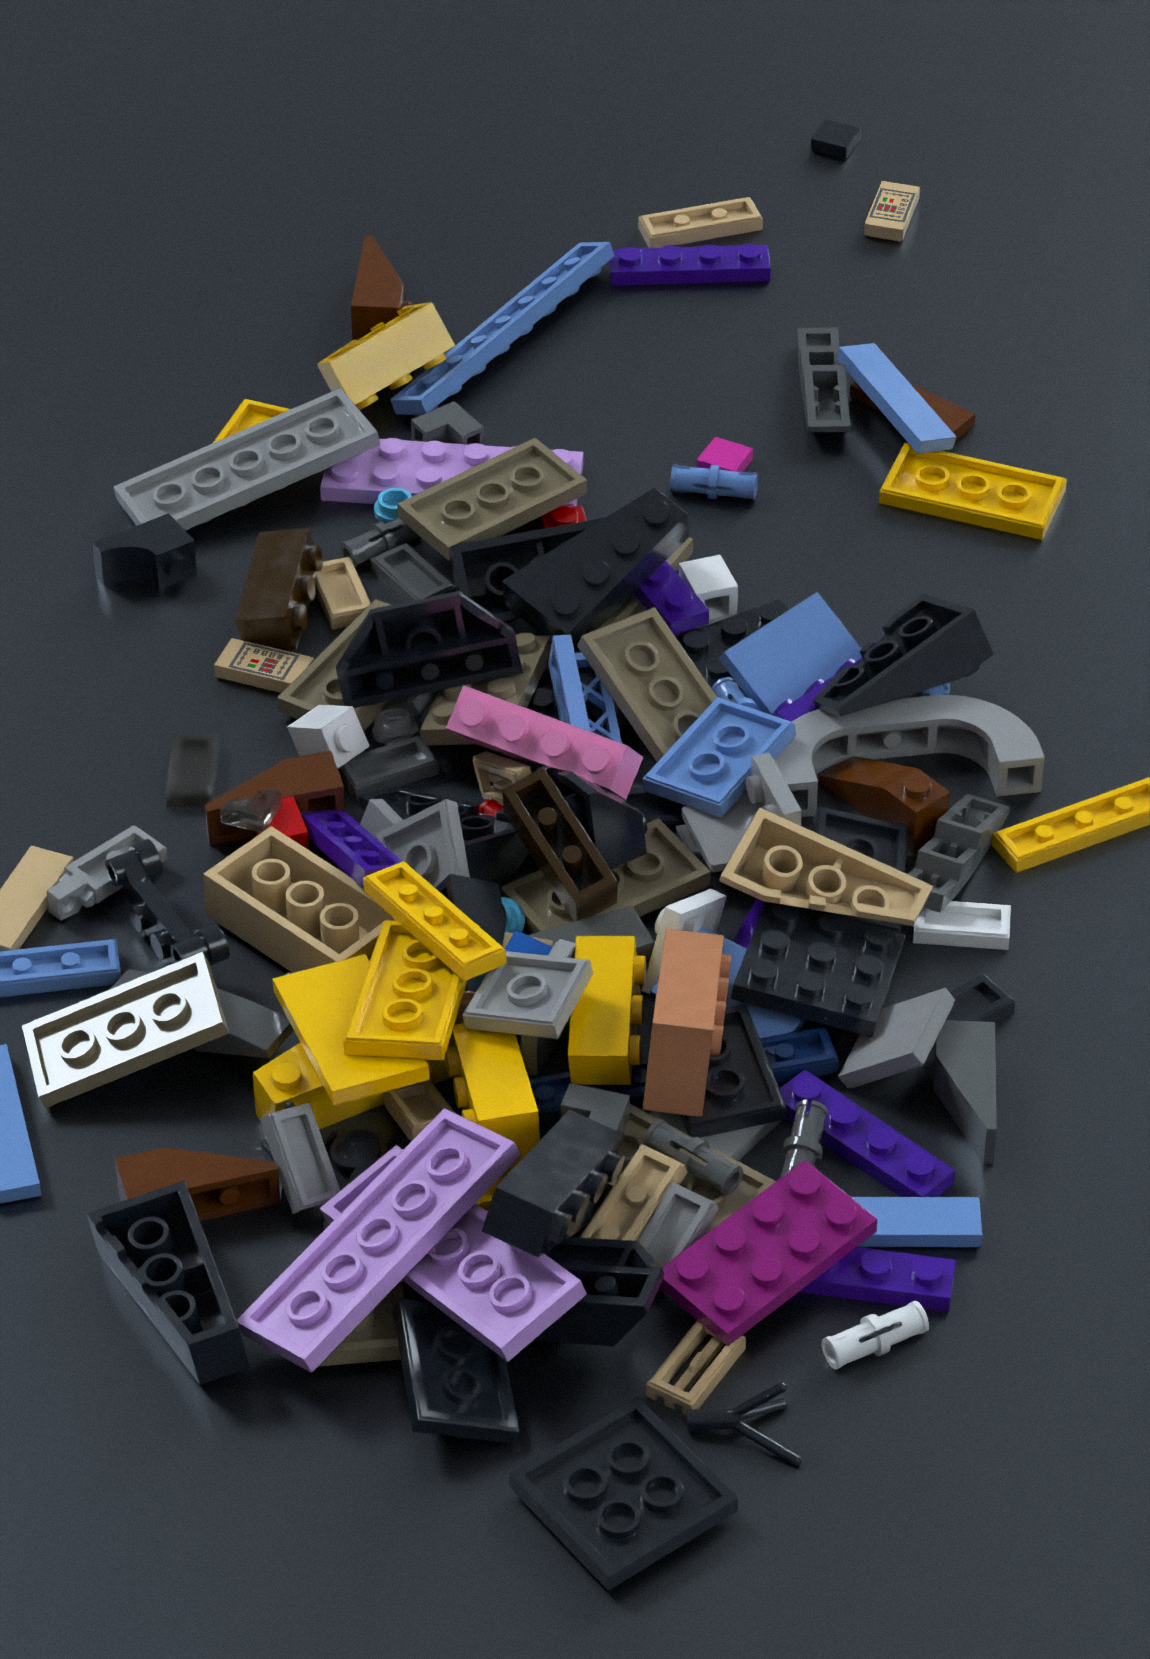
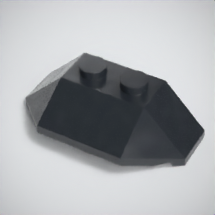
[336,591,523,708]
[533,1237,665,1347]

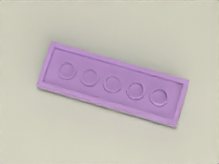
[320,438,583,507]
[236,1108,521,1373]
[319,1145,587,1362]

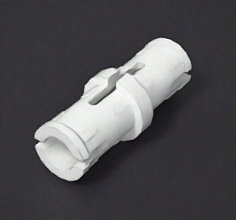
[822,1301,929,1370]

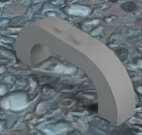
[774,695,1045,817]

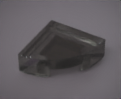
[220,789,282,832]

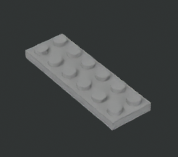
[113,388,380,530]

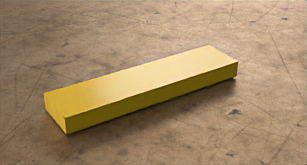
[992,777,1150,873]
[363,861,507,981]

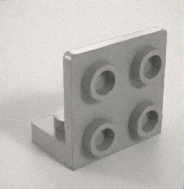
[682,753,802,872]

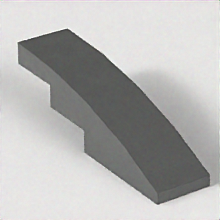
[796,327,850,433]
[908,794,1010,913]
[109,969,294,1058]

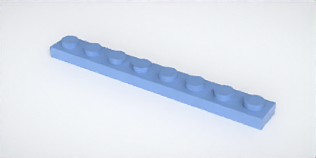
[390,242,615,417]

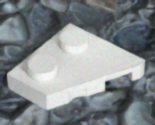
[641,889,727,994]

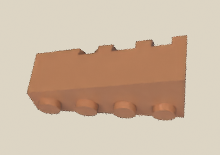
[642,929,731,1117]

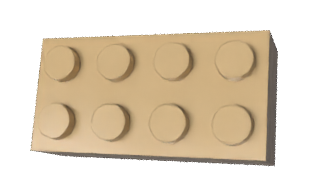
[203,826,396,972]

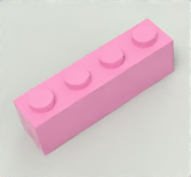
[446,685,643,800]

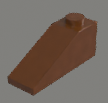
[351,236,412,339]
[205,751,345,846]
[819,756,950,853]
[115,1147,280,1221]

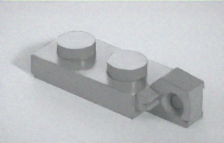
[47,825,167,921]

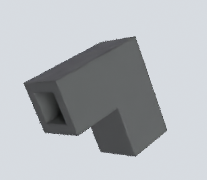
[411,402,484,445]
[561,1083,630,1134]

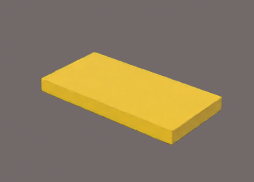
[879,443,1067,540]
[343,920,468,1060]
[272,954,430,1105]

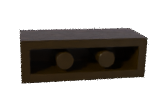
[235,528,323,650]
[502,767,618,922]

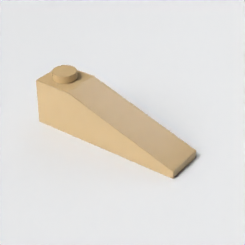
[719,807,933,926]

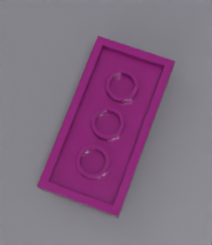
[659,1160,878,1346]

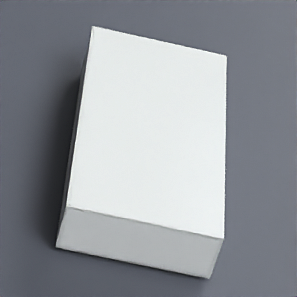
[913,901,1011,950]

